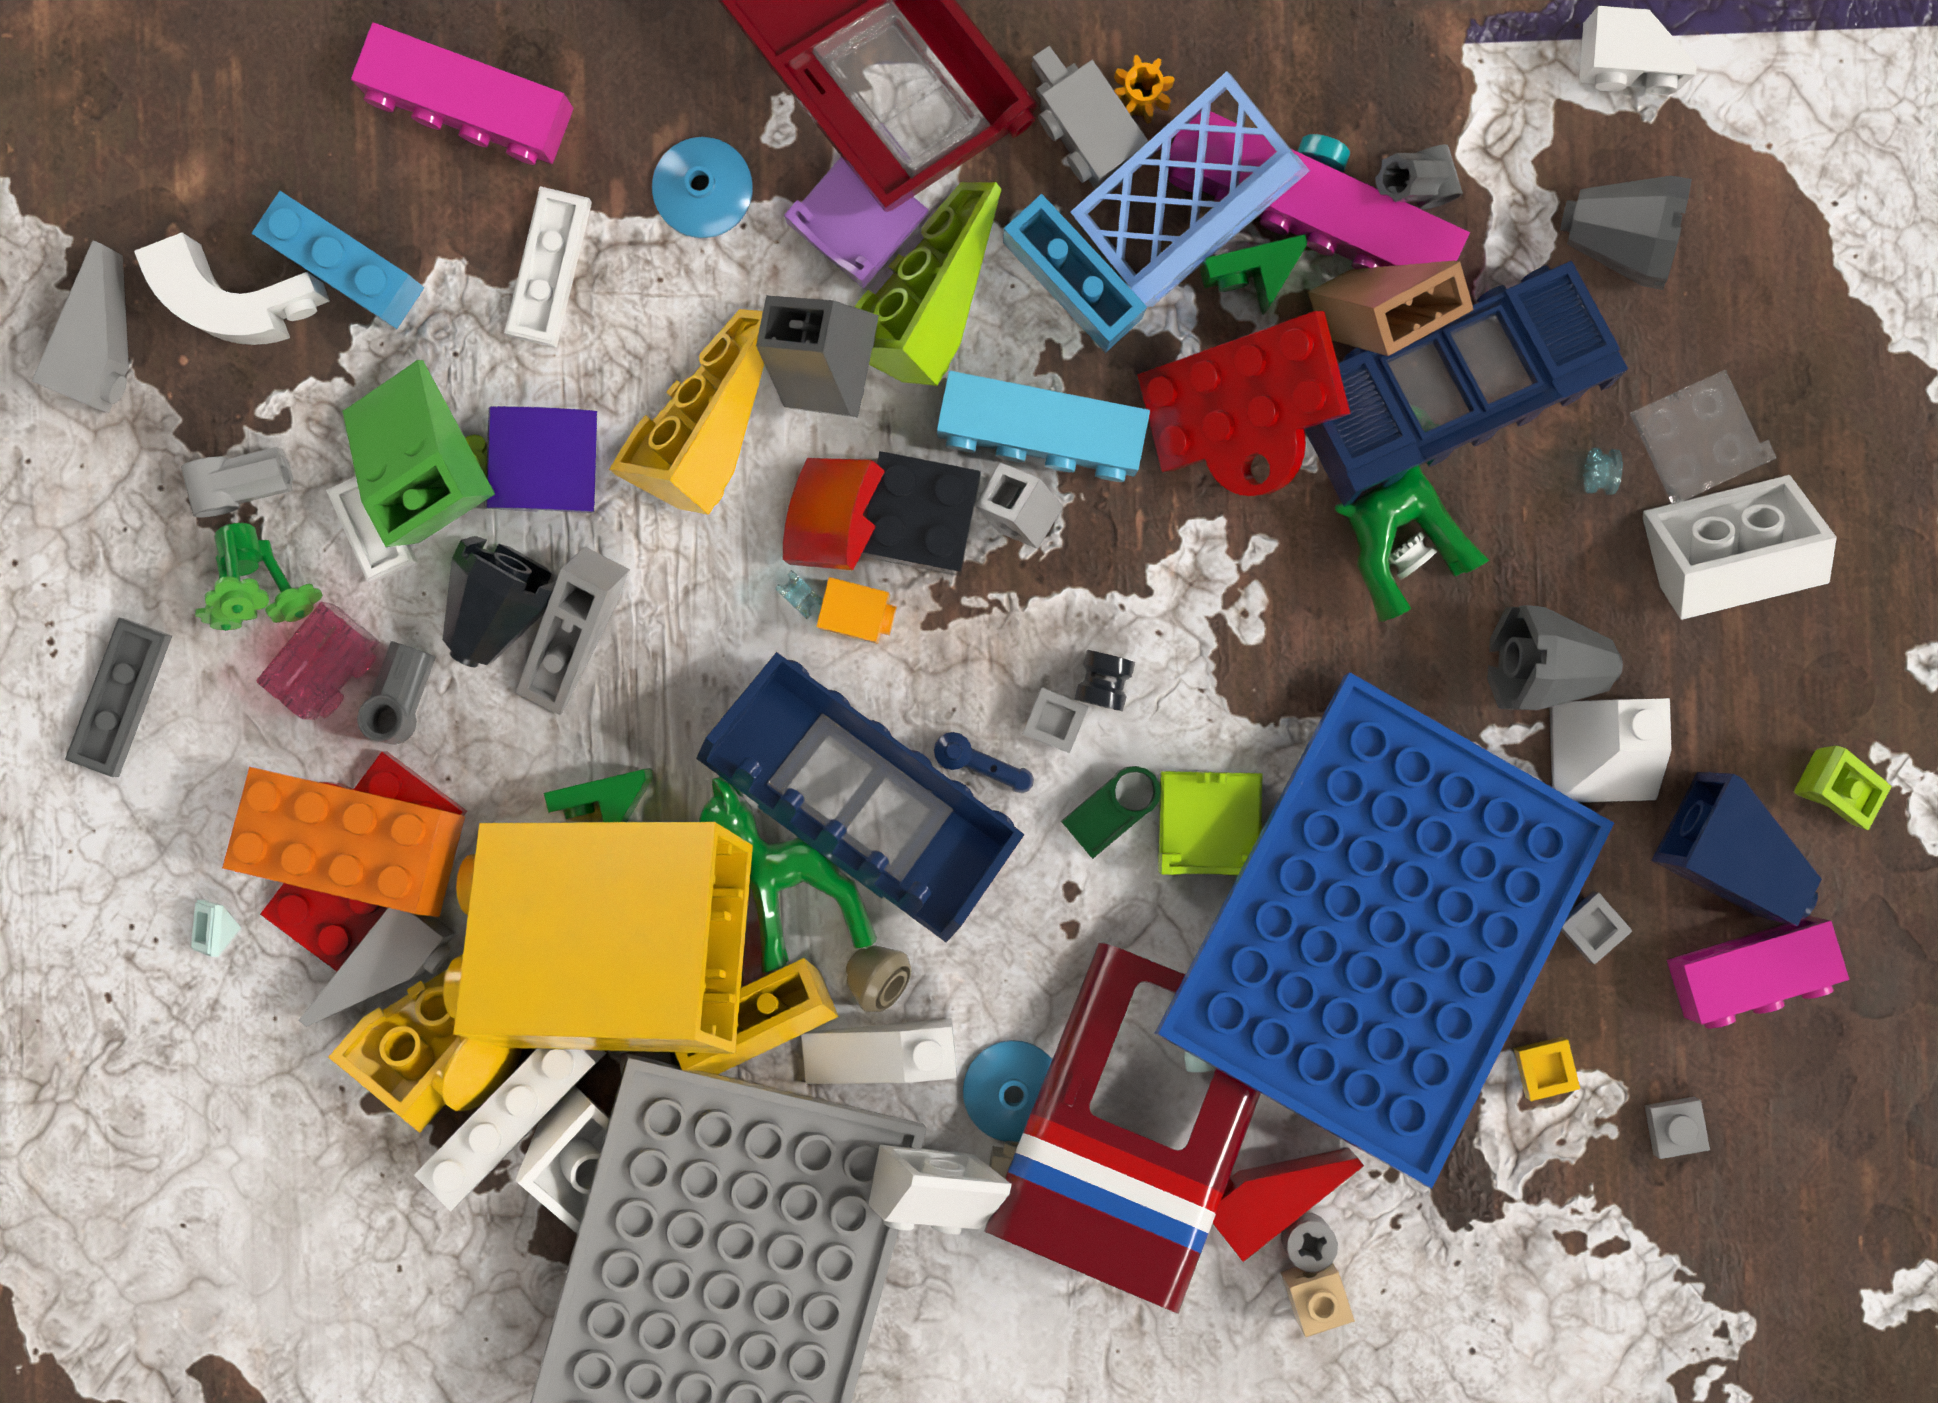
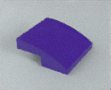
[485,406,597,513]

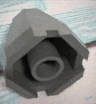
[1560,175,1692,290]
[1487,605,1623,710]

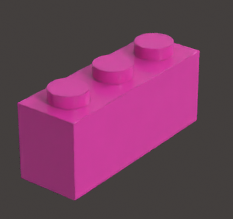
[1667,916,1850,1029]

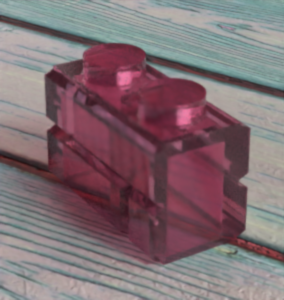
[256,601,380,720]

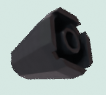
[442,536,557,668]

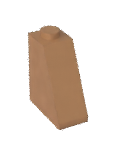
[1308,260,1474,356]

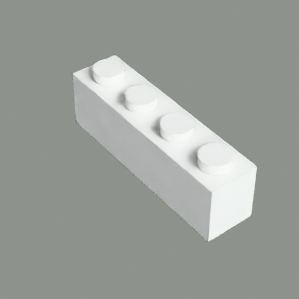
[414,1049,606,1211]

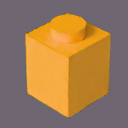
[816,577,897,644]

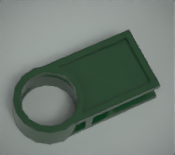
[1061,766,1161,859]

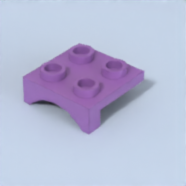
[784,157,929,289]

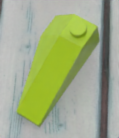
[855,182,1001,386]

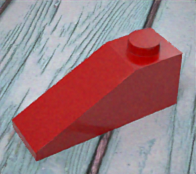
[1213,1148,1364,1262]

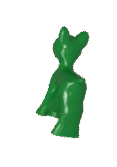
[1335,405,1489,622]
[699,776,877,973]

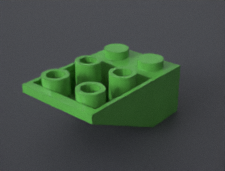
[342,360,495,547]

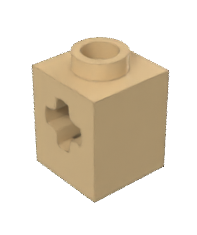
[1280,1263,1355,1337]

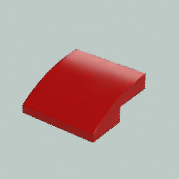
[783,458,885,570]

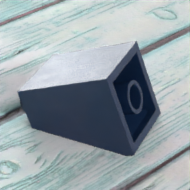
[1651,772,1822,926]

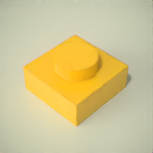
[1513,1037,1580,1101]

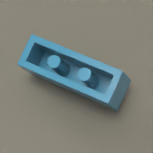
[252,191,424,329]
[1003,193,1147,353]

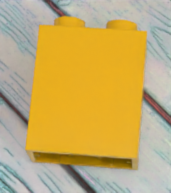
[443,822,753,1054]

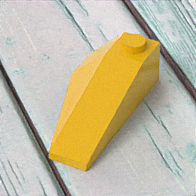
[609,309,764,515]
[328,954,463,1133]

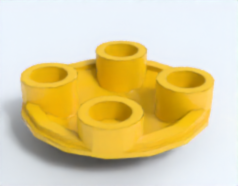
[432,1036,522,1111]

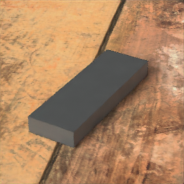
[65,617,172,777]

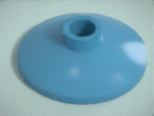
[652,137,753,238]
[963,1040,1052,1142]

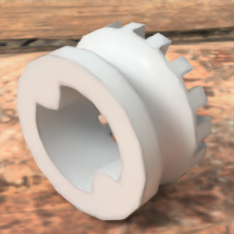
[1388,532,1437,580]

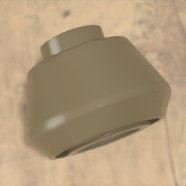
[846,945,912,1012]

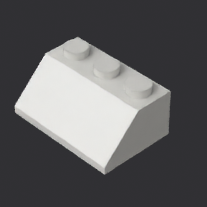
[1643,475,1837,620]

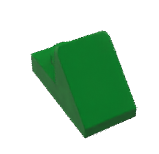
[1200,235,1307,315]
[544,768,654,822]

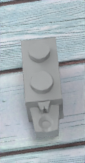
[1031,46,1149,189]

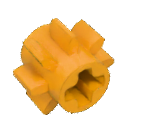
[1114,55,1175,124]

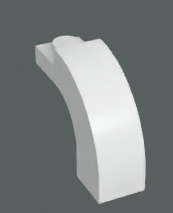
[134,233,330,345]

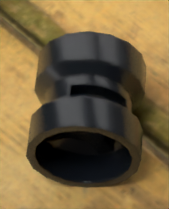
[1074,650,1136,712]

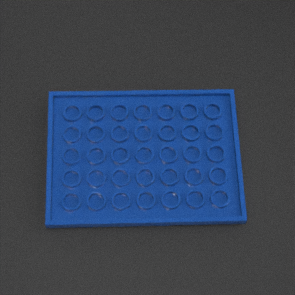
[1155,672,1614,1188]

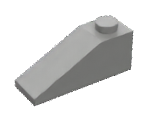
[32,240,129,413]
[515,547,630,715]
[298,908,456,1027]

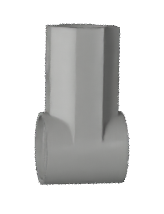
[181,447,293,518]

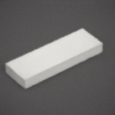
[504,186,592,348]

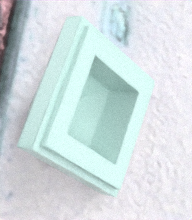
[191,900,241,957]

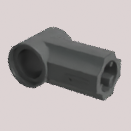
[1375,144,1463,210]
[357,641,436,745]

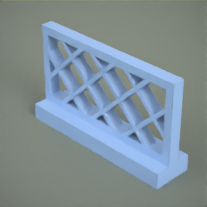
[1071,71,1310,307]

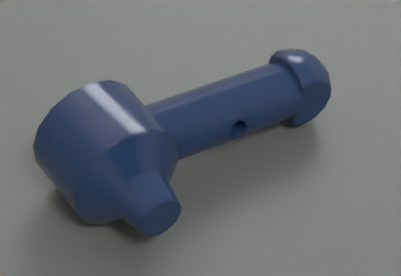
[934,732,1034,794]

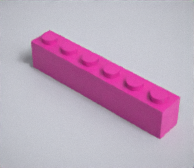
[1168,111,1470,269]

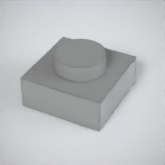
[1022,687,1089,753]
[1561,891,1632,965]
[1645,1097,1710,1159]

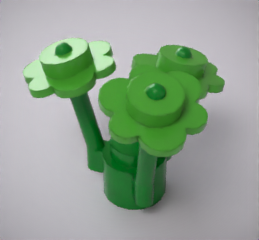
[195,523,323,631]

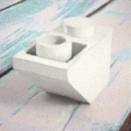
[1579,6,1697,95]

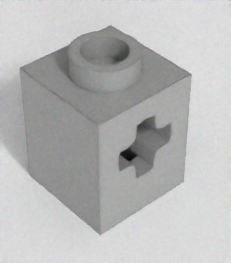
[974,462,1063,549]

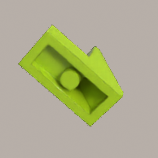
[1794,745,1892,830]

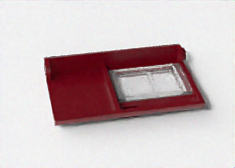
[718,0,1038,212]

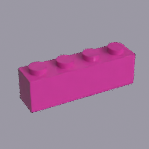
[351,22,574,165]

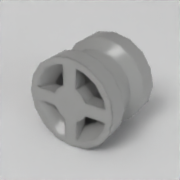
[1281,1212,1338,1272]

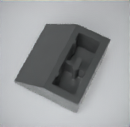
[756,295,879,418]

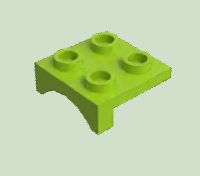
[1158,771,1263,875]

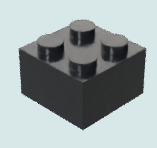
[861,451,981,576]

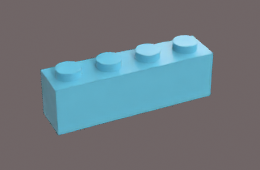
[937,370,1150,482]

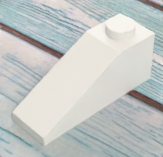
[801,1018,957,1084]

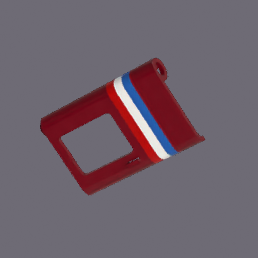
[984,943,1261,1314]

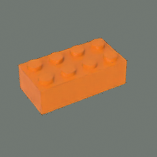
[222,767,465,917]

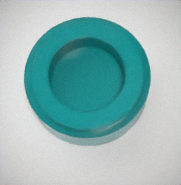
[1297,134,1350,172]

